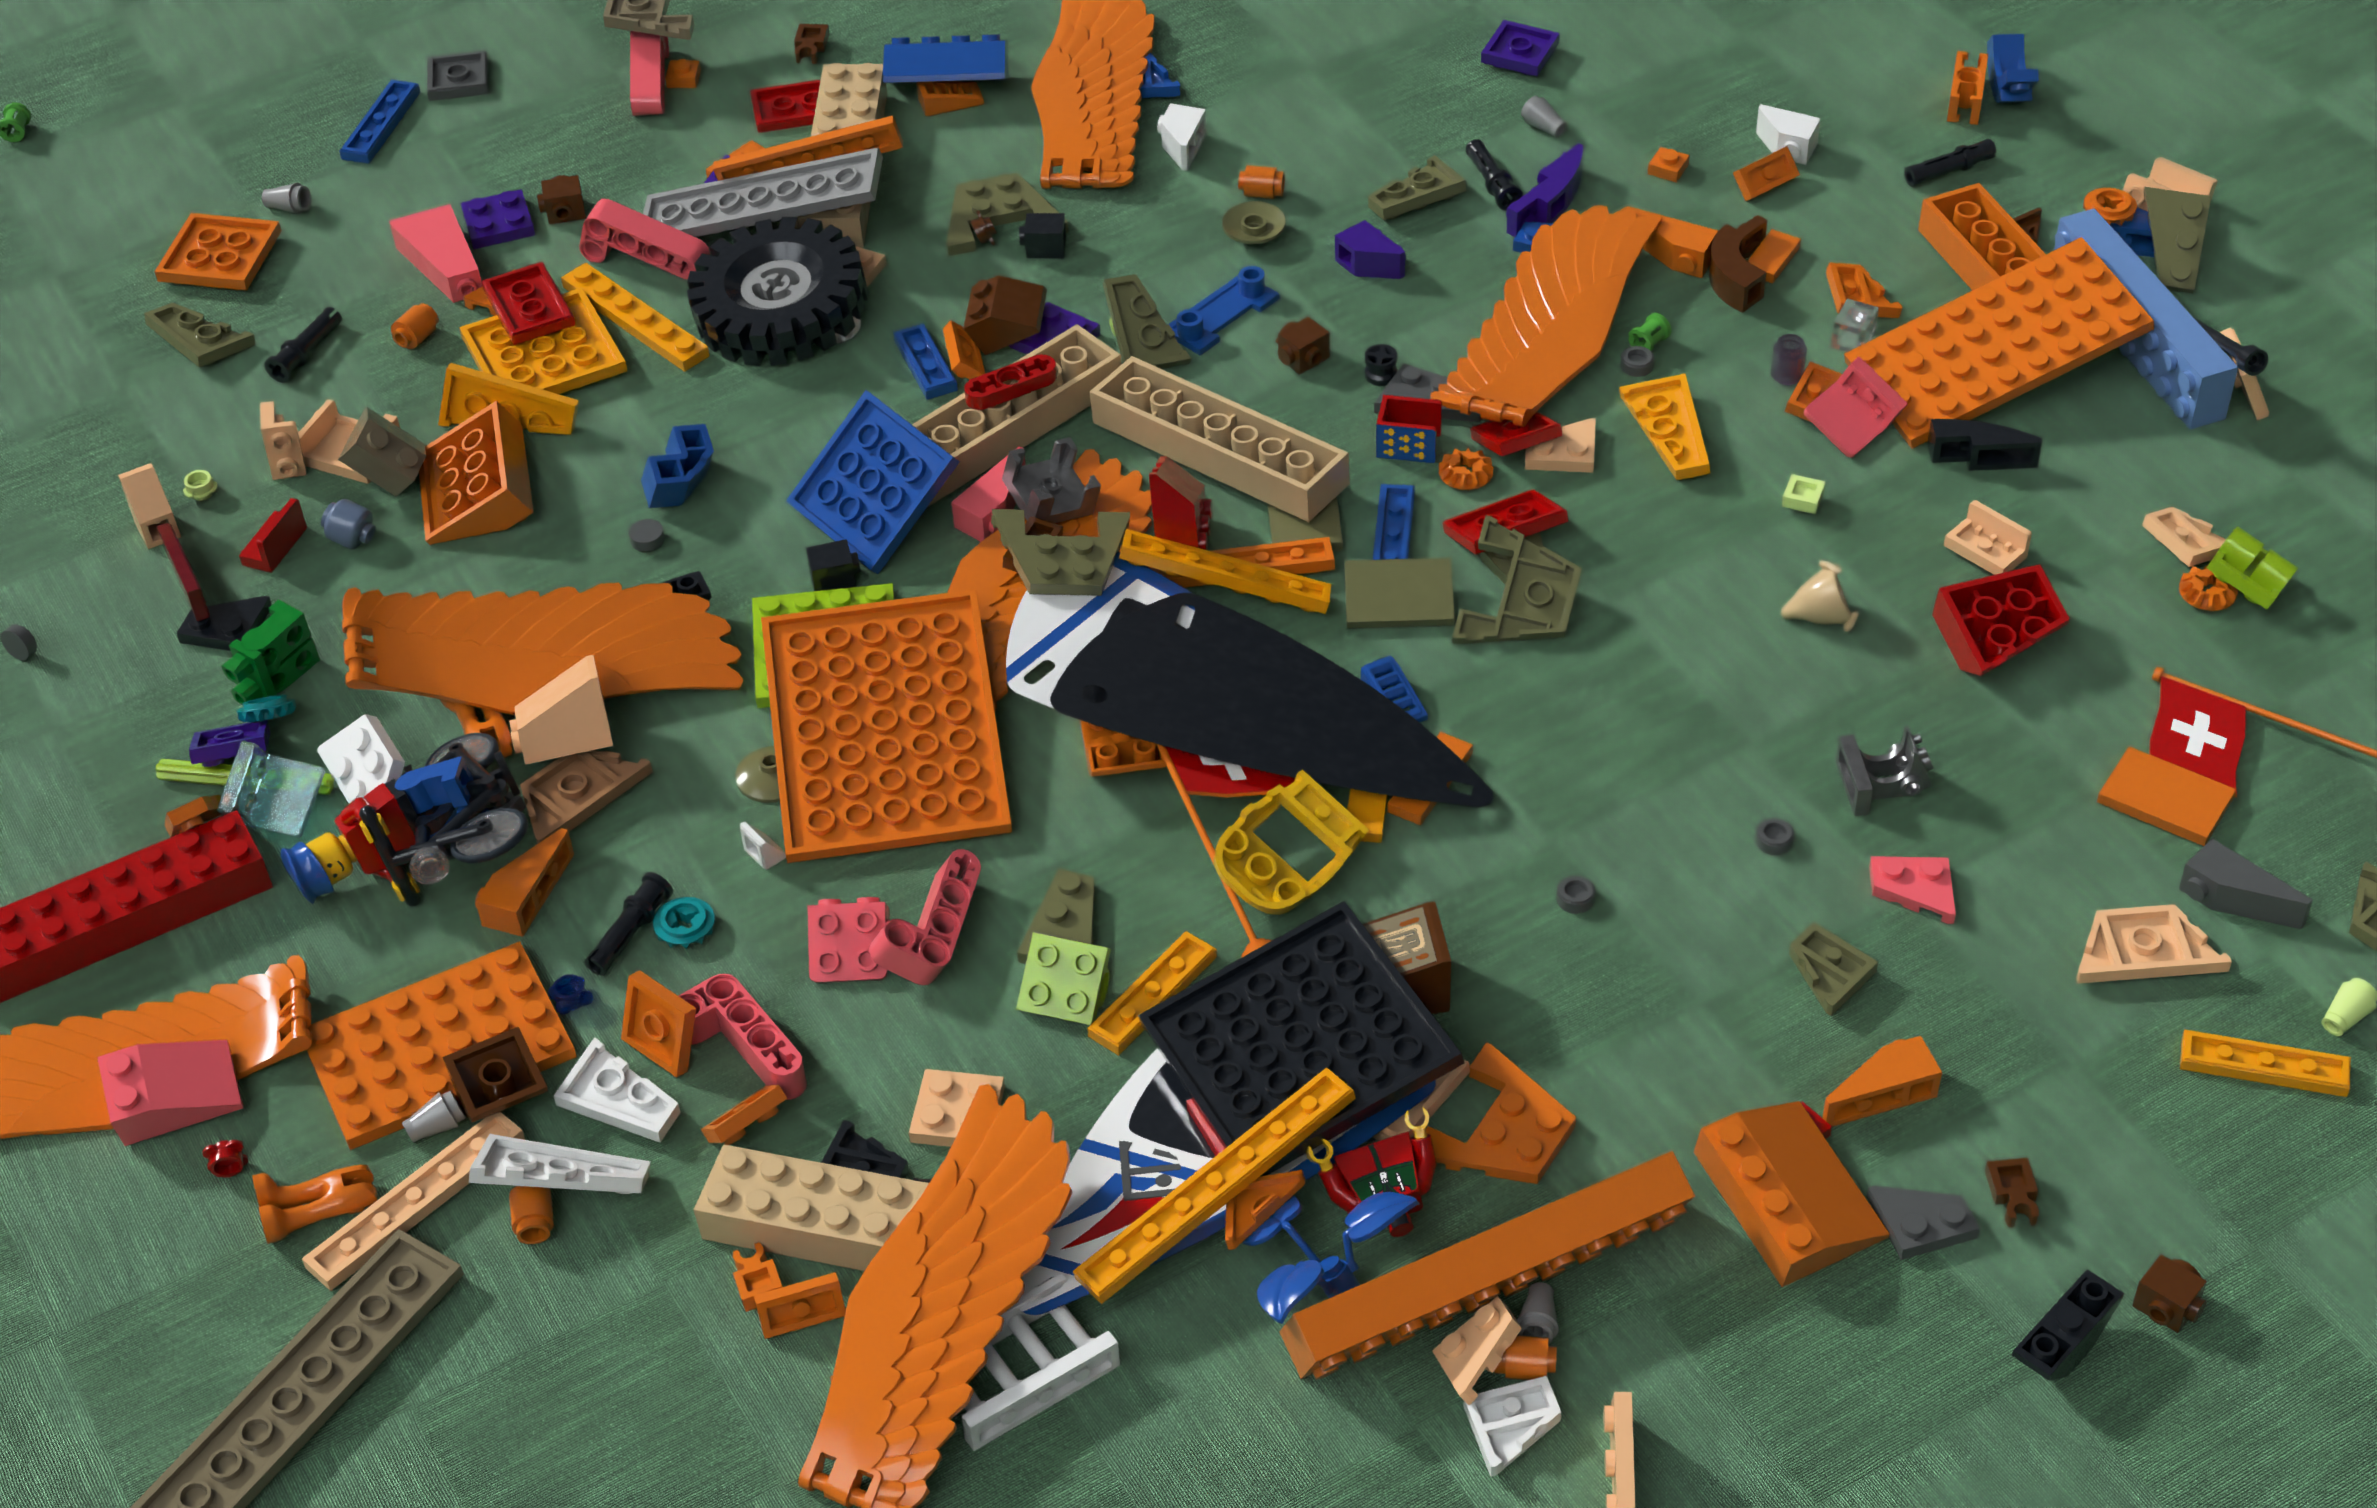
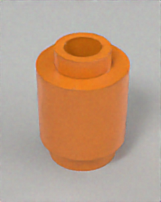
[1238,165,1285,199]
[391,303,439,349]
[509,1186,554,1244]
[1494,1335,1557,1380]

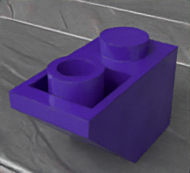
[1335,220,1406,279]

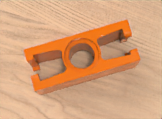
[1947,51,1988,125]

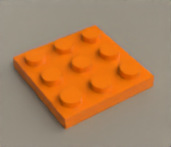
[154,213,282,291]

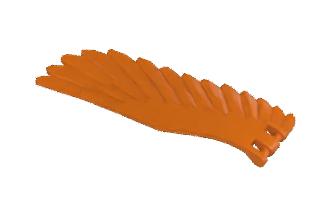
[1031,0,1155,189]
[1430,205,1662,427]
[947,449,1152,711]
[342,582,743,715]
[798,1084,1073,1508]

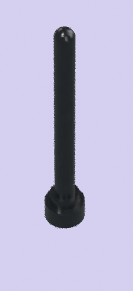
[2193,317,2269,376]

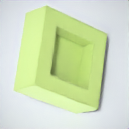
[1782,474,1826,514]

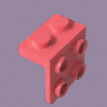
[1804,357,1908,458]
[807,897,890,983]

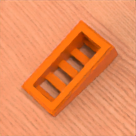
[916,81,984,116]

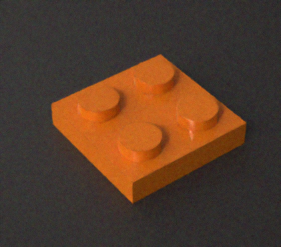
[621,970,696,1078]

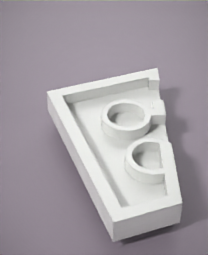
[554,1037,681,1143]

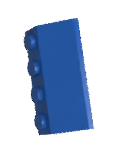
[883,34,1009,83]

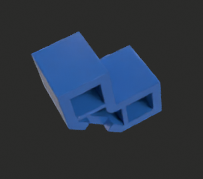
[641,424,714,508]

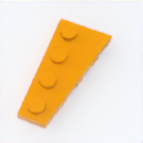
[438,363,579,435]
[1619,374,1711,480]

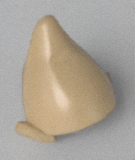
[1781,560,1859,633]

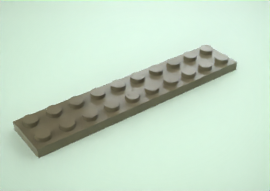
[130,1229,464,1508]

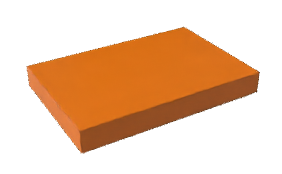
[2097,746,2236,846]

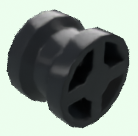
[1365,344,1398,386]

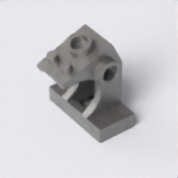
[1836,726,1934,816]

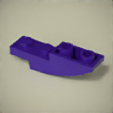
[1506,143,1584,237]

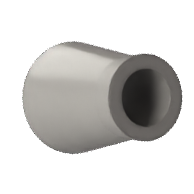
[1521,96,1567,138]
[262,183,311,214]
[402,1090,466,1143]
[1517,1282,1559,1344]

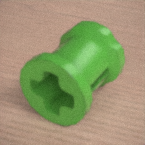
[0,102,32,142]
[1628,312,1672,351]

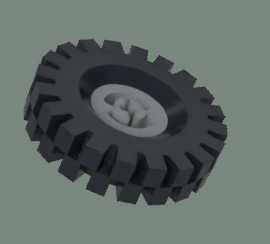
[687,217,868,366]

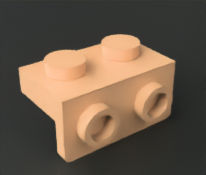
[1944,500,2032,575]

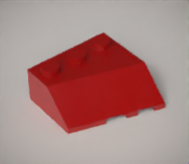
[1149,456,1213,551]
[1932,564,2070,676]

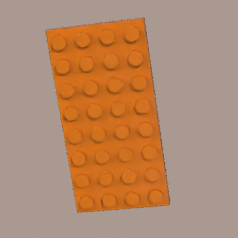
[1844,237,2154,449]

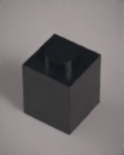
[1019,213,1067,259]
[805,539,861,591]

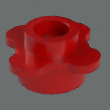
[202,1140,248,1178]

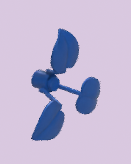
[1242,1192,1420,1324]

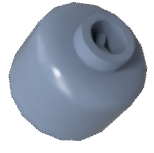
[321,499,376,550]

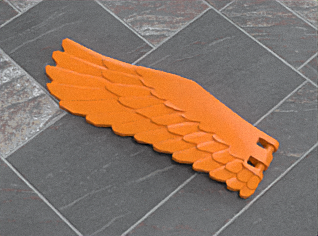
[0,955,312,1139]

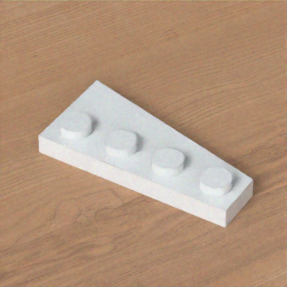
[468,1134,651,1194]

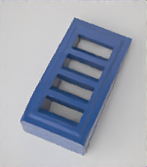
[1361,655,1428,723]

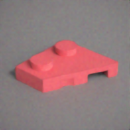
[1869,856,1956,924]

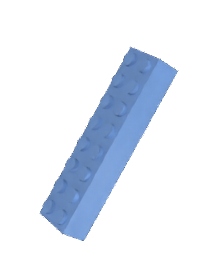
[2054,208,2238,430]

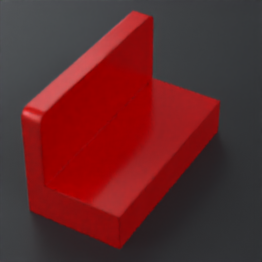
[239,498,307,573]

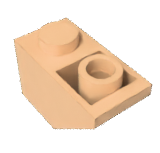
[118,463,181,549]

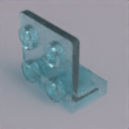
[217,741,325,838]

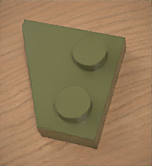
[1789,922,1878,1016]

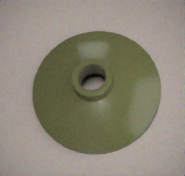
[1222,201,1286,244]
[735,746,780,803]

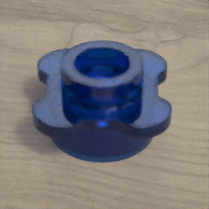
[548,974,593,1014]

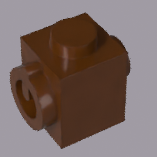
[537,175,586,225]
[1275,316,1330,375]
[2132,1254,2207,1333]

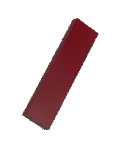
[157,522,210,621]

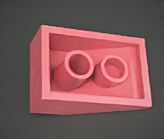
[97,1040,243,1146]

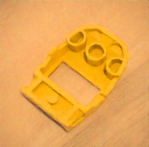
[1214,770,1369,915]

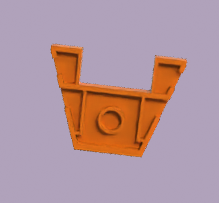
[1426,1042,1576,1184]

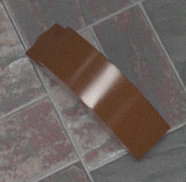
[1709,214,1768,313]

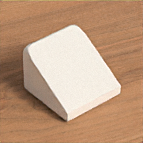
[740,821,786,870]

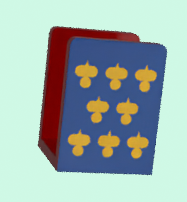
[1376,395,1442,463]

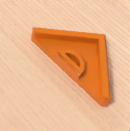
[1225,1170,1306,1250]

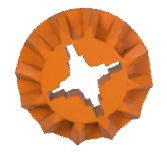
[2083,188,2137,225]
[1439,447,1494,490]
[2179,565,2238,611]

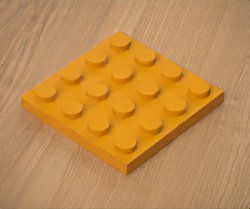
[459,287,628,394]

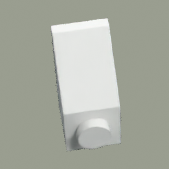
[1157,103,1206,171]
[1756,104,1821,165]

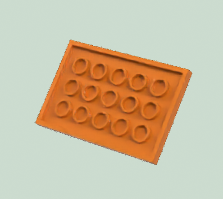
[306,941,577,1150]

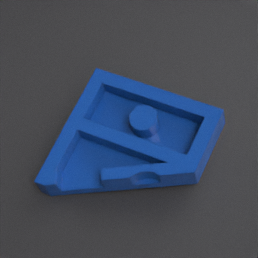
[1139,53,1180,98]

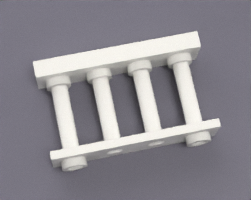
[962,1272,1120,1451]

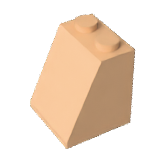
[509,655,613,765]

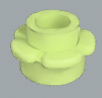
[183,470,217,501]

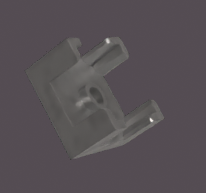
[1002,437,1101,523]

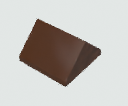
[443,1027,548,1123]

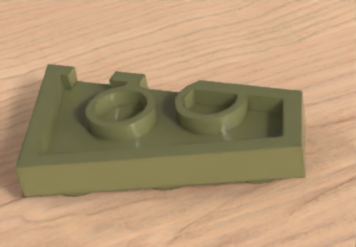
[2144,187,2211,294]
[1017,868,1095,964]

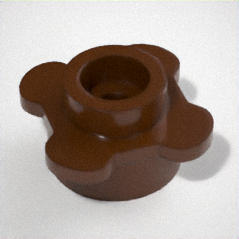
[970,210,997,246]

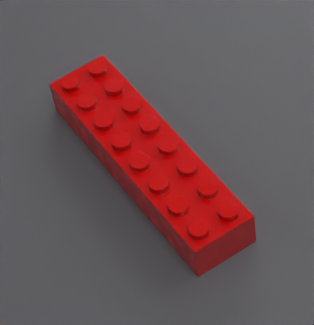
[0,810,273,1003]

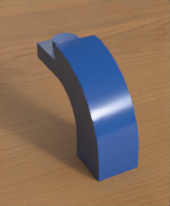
[1987,34,2039,103]

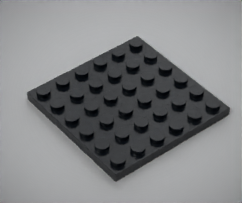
[1138,901,1464,1176]

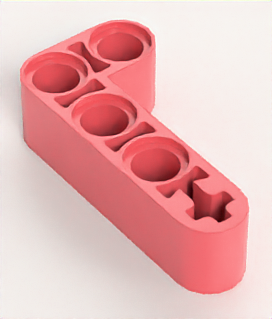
[630,31,669,116]
[579,199,710,280]
[869,849,981,985]
[678,974,807,1100]

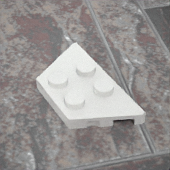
[317,714,405,804]

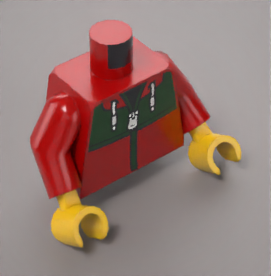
[1306,1107,1437,1237]

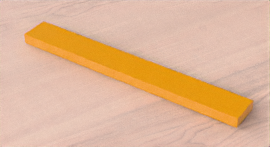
[1073,1067,1356,1304]

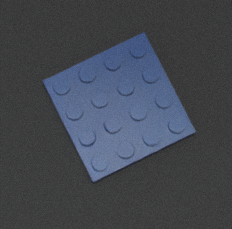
[786,390,960,574]

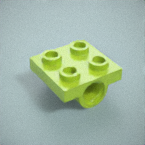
[2206,526,2298,610]
[1016,932,1111,1025]

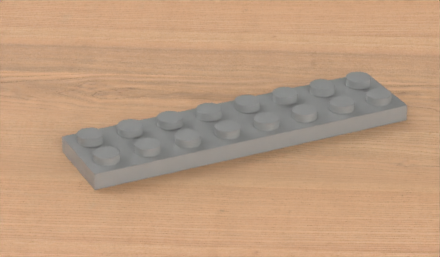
[643,148,883,237]

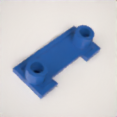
[1167,266,1280,356]

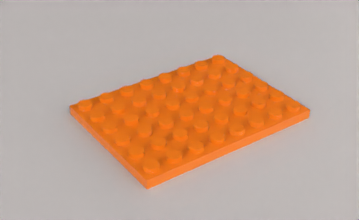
[761,589,1012,863]

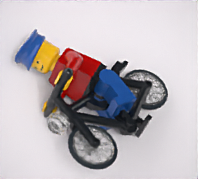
[280,733,528,907]

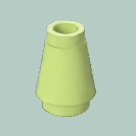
[2321,978,2377,1036]

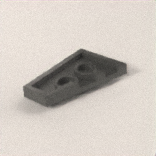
[1374,363,1482,422]

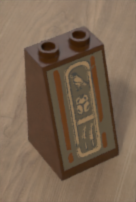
[1363,901,1451,1014]

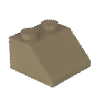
[338,407,426,497]

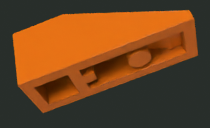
[1627,206,1718,278]
[475,828,574,937]
[1822,1036,1942,1127]

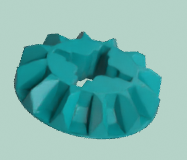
[236,695,296,723]
[653,897,716,950]

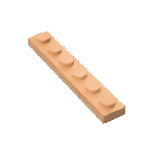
[302,1111,525,1291]

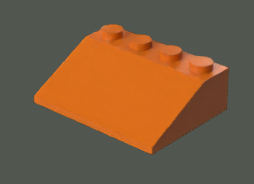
[419,401,534,545]
[1694,1101,1890,1287]

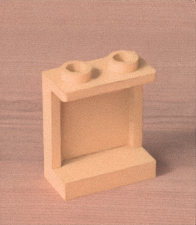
[2123,157,2218,212]
[298,399,400,484]

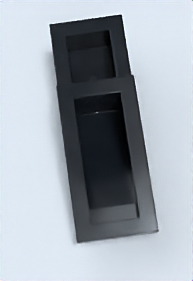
[1927,419,2043,471]

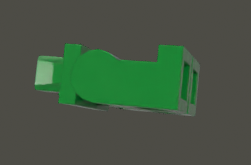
[221,599,320,705]

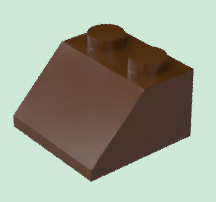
[963,275,1047,356]

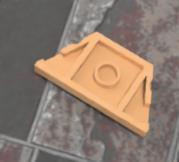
[2076,904,2232,984]

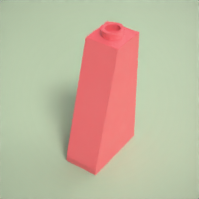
[389,204,482,303]

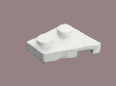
[1463,1376,1561,1477]

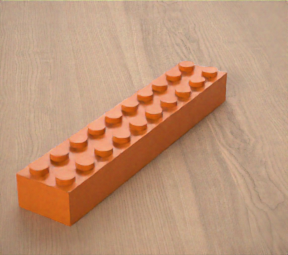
[1279,1150,1695,1380]

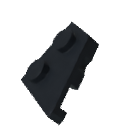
[176,596,272,651]
[821,1120,908,1178]

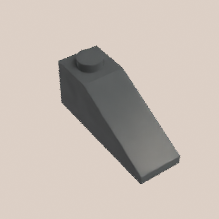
[2179,838,2313,929]

